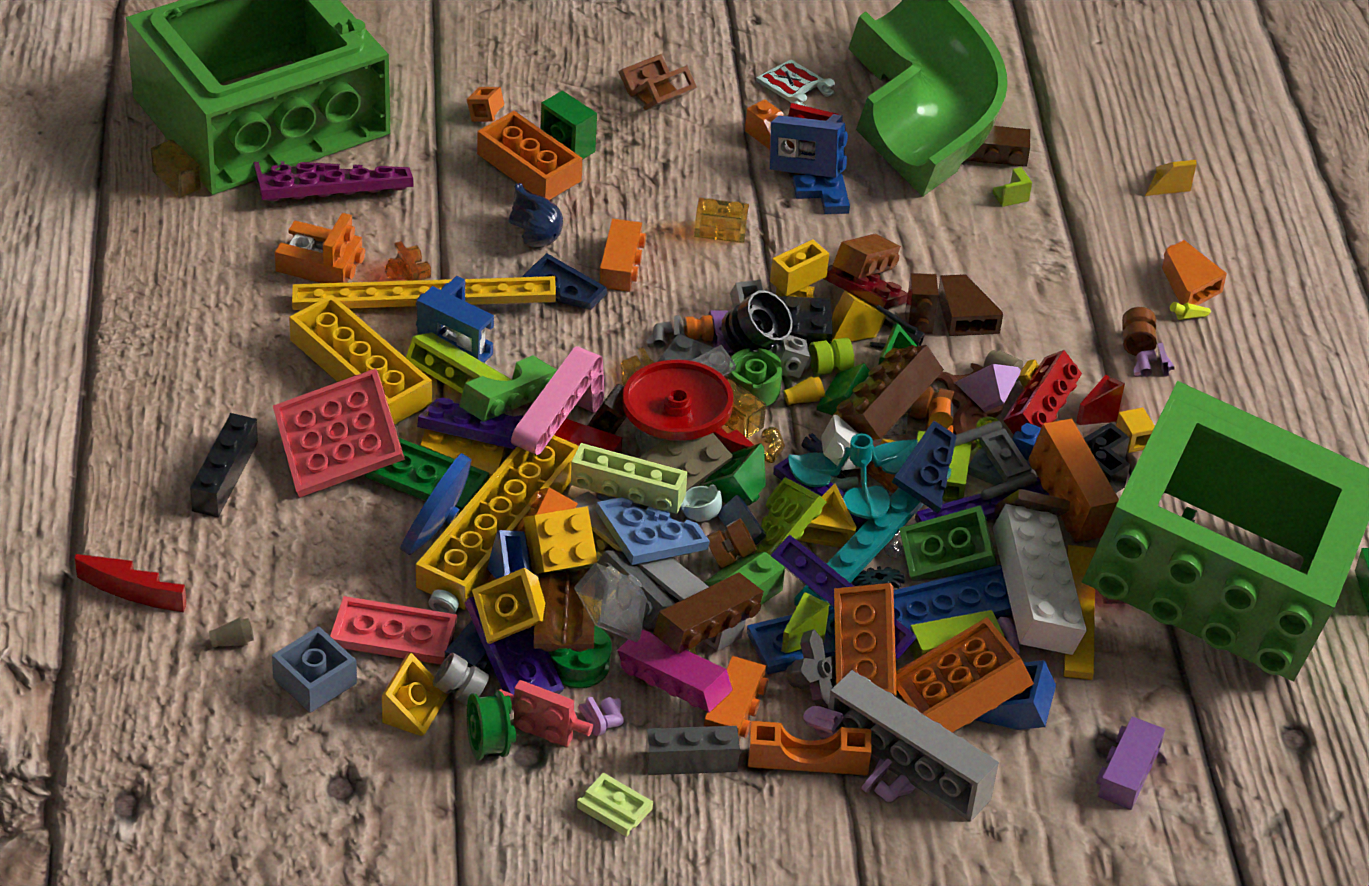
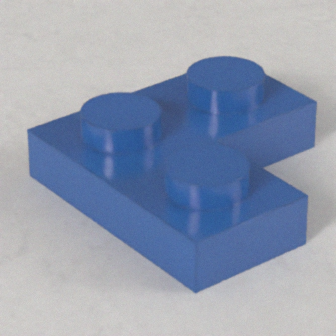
[793,174,850,214]

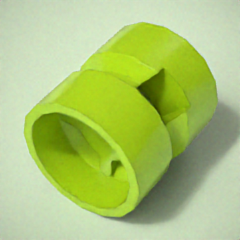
[809,337,854,376]

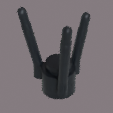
[870,305,925,349]

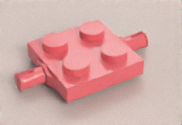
[499,680,593,747]

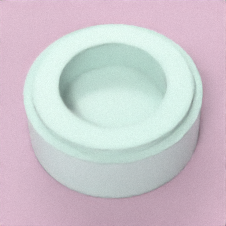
[428,590,459,614]

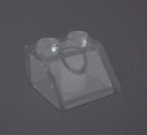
[574,563,647,642]

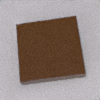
[994,489,1070,517]

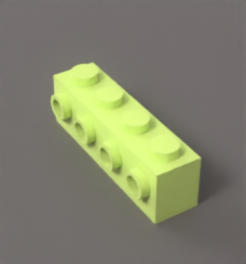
[571,443,687,514]

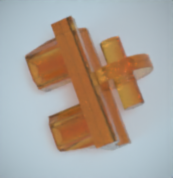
[385,241,431,281]

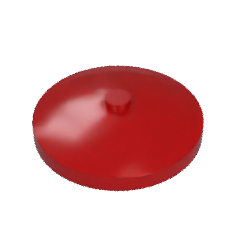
[623,360,734,441]

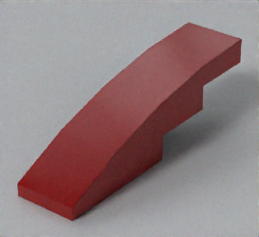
[75,554,186,613]

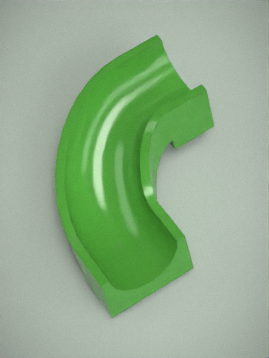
[848,0,1008,197]

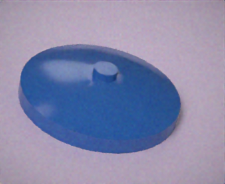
[400,453,472,555]

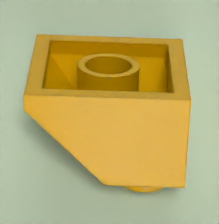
[472,568,545,644]

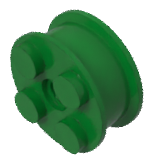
[548,625,612,688]
[466,691,516,760]

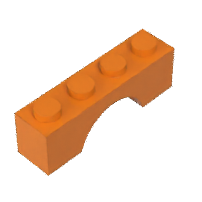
[748,721,871,775]

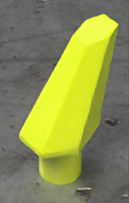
[1170,302,1211,320]

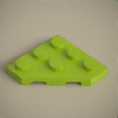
[755,477,827,556]

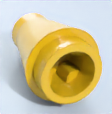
[783,376,825,405]

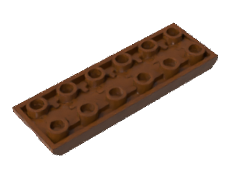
[534,568,596,651]

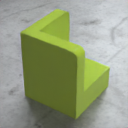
[993,167,1032,207]

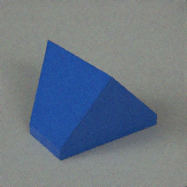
[487,530,536,579]

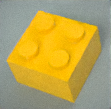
[523,506,597,574]

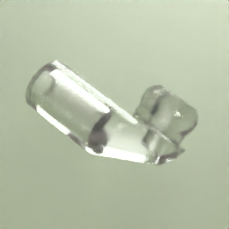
[883,526,904,558]

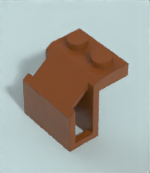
[618,54,697,111]

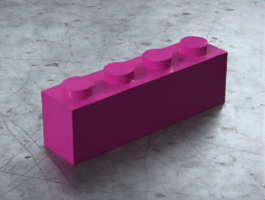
[617,628,732,712]

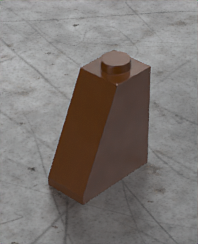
[938,274,1003,336]

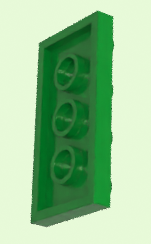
[365,437,489,514]

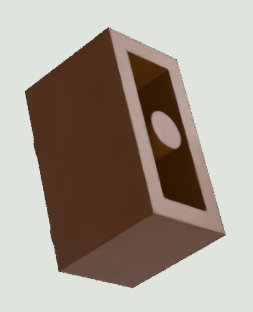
[905,273,939,334]

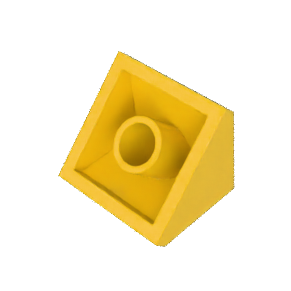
[382,653,449,736]

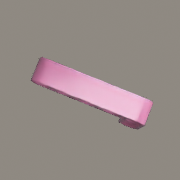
[511,346,604,455]

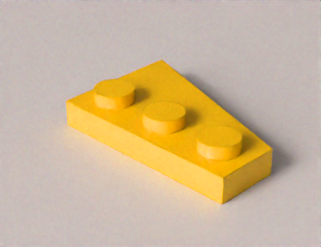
[421,429,506,478]

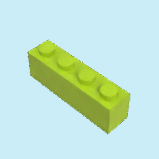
[406,332,512,394]

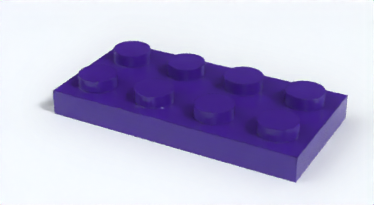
[417,398,523,449]
[465,597,564,695]

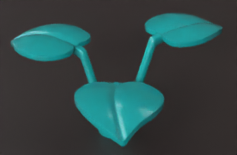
[788,433,918,519]

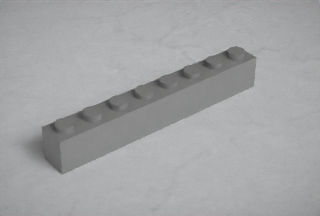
[572,491,746,651]

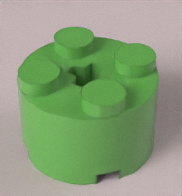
[728,348,782,412]

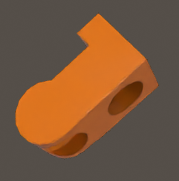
[925,397,953,433]

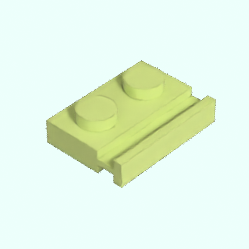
[577,773,653,837]

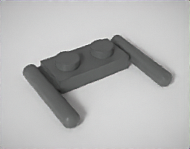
[955,421,1037,500]

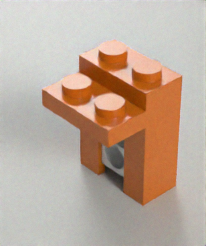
[275,213,365,283]

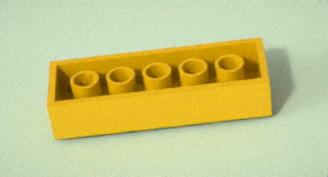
[289,295,432,425]

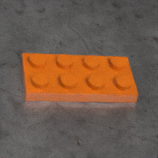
[834,583,897,697]

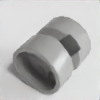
[433,653,489,706]

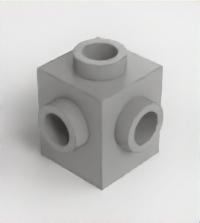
[772,335,811,378]

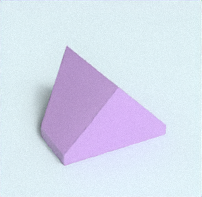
[954,364,1021,412]

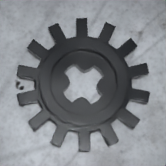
[854,566,905,589]

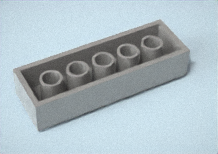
[828,670,999,822]

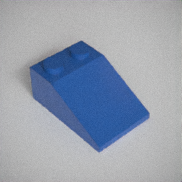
[974,660,1056,730]

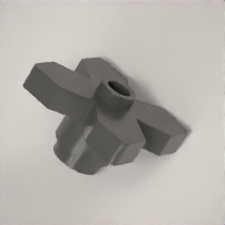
[786,629,836,709]

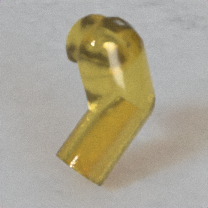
[761,427,785,463]

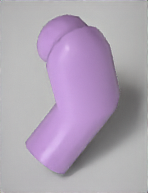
[997,617,1020,654]

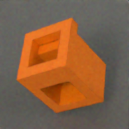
[466,87,505,122]

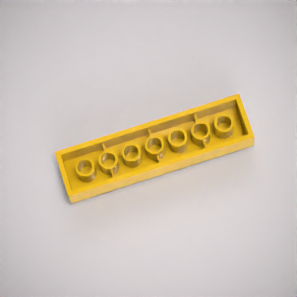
[416,435,579,610]

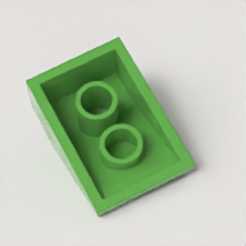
[899,506,997,580]

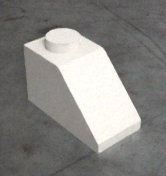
[821,415,861,470]

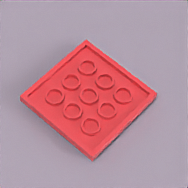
[273,368,405,497]

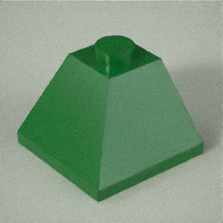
[699,443,766,506]

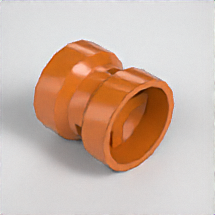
[683,315,714,341]

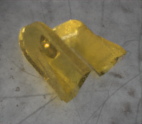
[620,346,655,386]

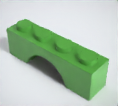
[459,355,557,422]

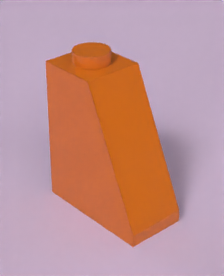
[1162,240,1227,305]

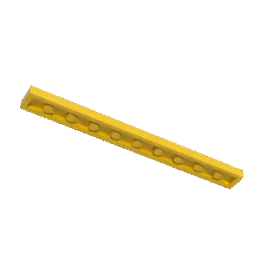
[292,276,556,310]

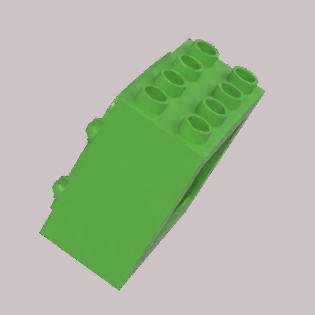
[126,0,391,195]
[1082,381,1369,682]

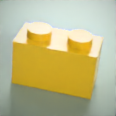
[770,239,829,296]

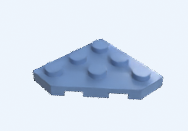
[595,497,710,565]

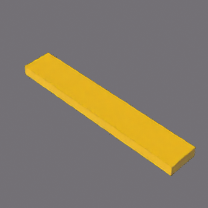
[1063,545,1096,680]

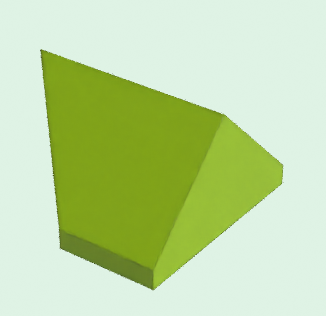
[781,592,830,653]

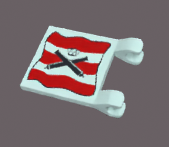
[756,60,835,106]

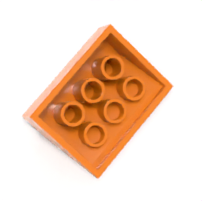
[896,617,1034,733]

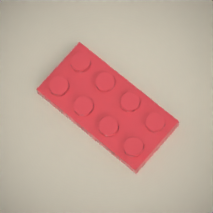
[330,596,457,665]

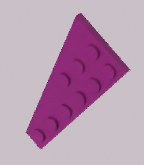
[254,161,414,201]

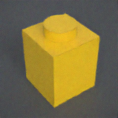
[1116,407,1155,453]

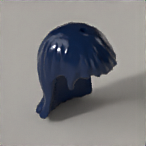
[508,183,563,247]

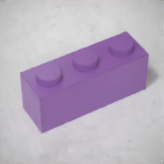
[1096,716,1165,810]

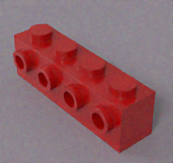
[1003,350,1082,434]

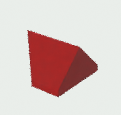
[1076,375,1125,425]

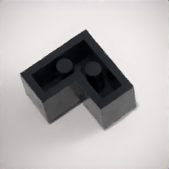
[1084,422,1130,493]

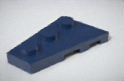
[522,253,607,310]
[892,421,957,513]

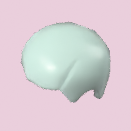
[681,484,722,522]

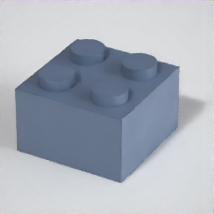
[272,626,357,713]

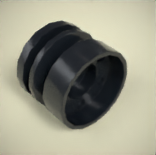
[721,290,793,353]

